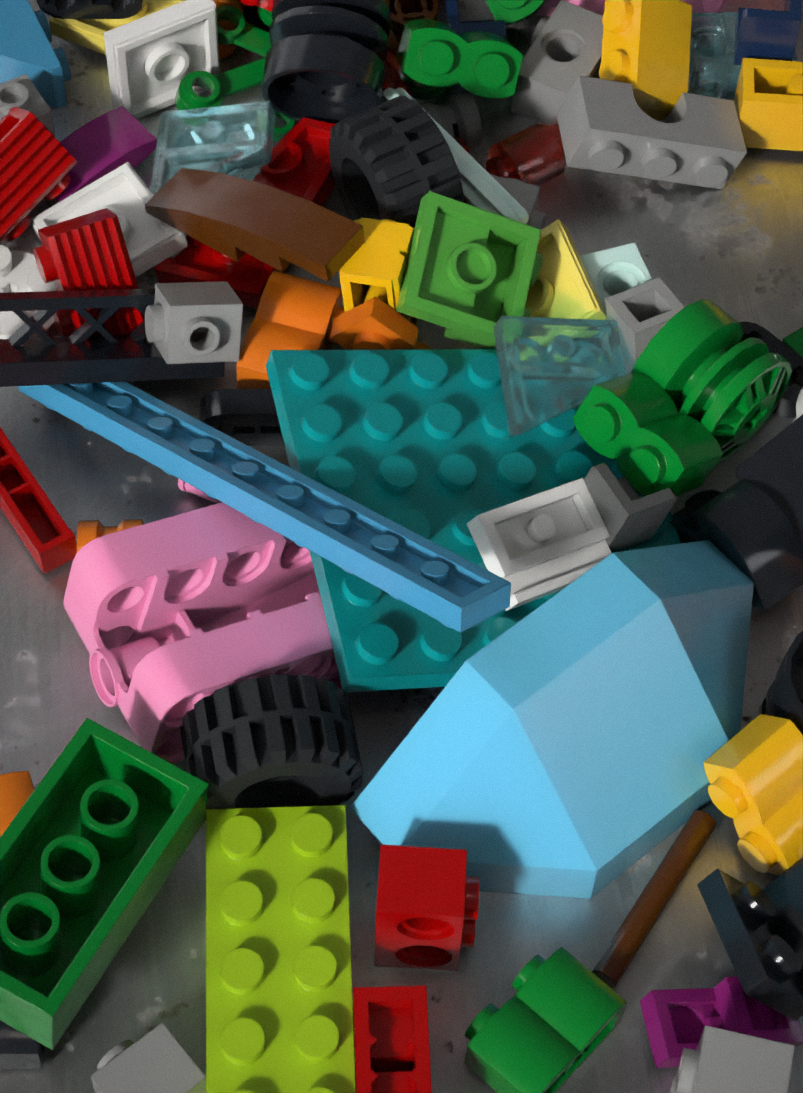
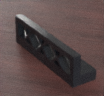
[0,288,225,387]

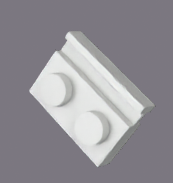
[467,478,611,611]

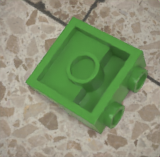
[396,191,542,349]

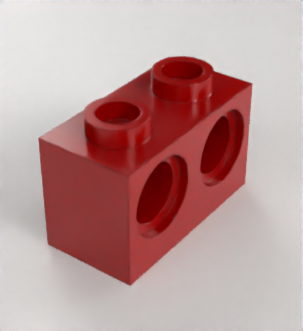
[374,844,480,971]
[353,985,432,1093]

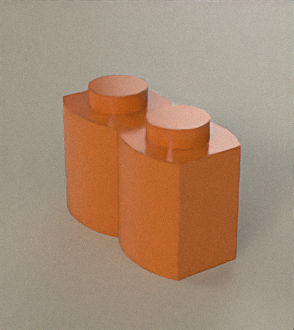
[236,271,345,389]

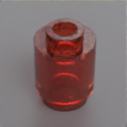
[486,122,567,186]

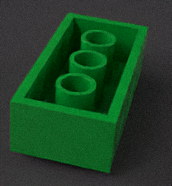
[0,718,209,1050]

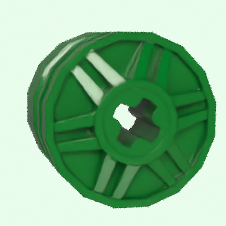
[631,299,792,464]

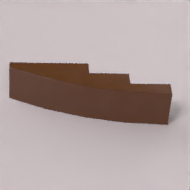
[145,168,365,282]

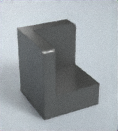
[584,463,677,553]

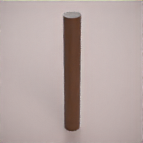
[592,810,717,988]

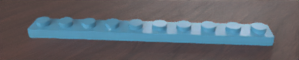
[18,381,511,633]

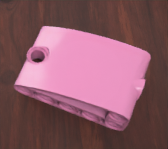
[63,502,342,764]

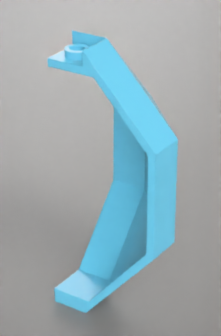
[350,540,754,899]

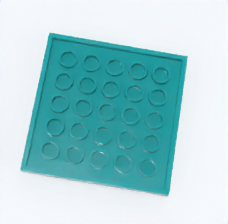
[266,349,681,692]

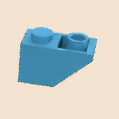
[0,0,71,109]

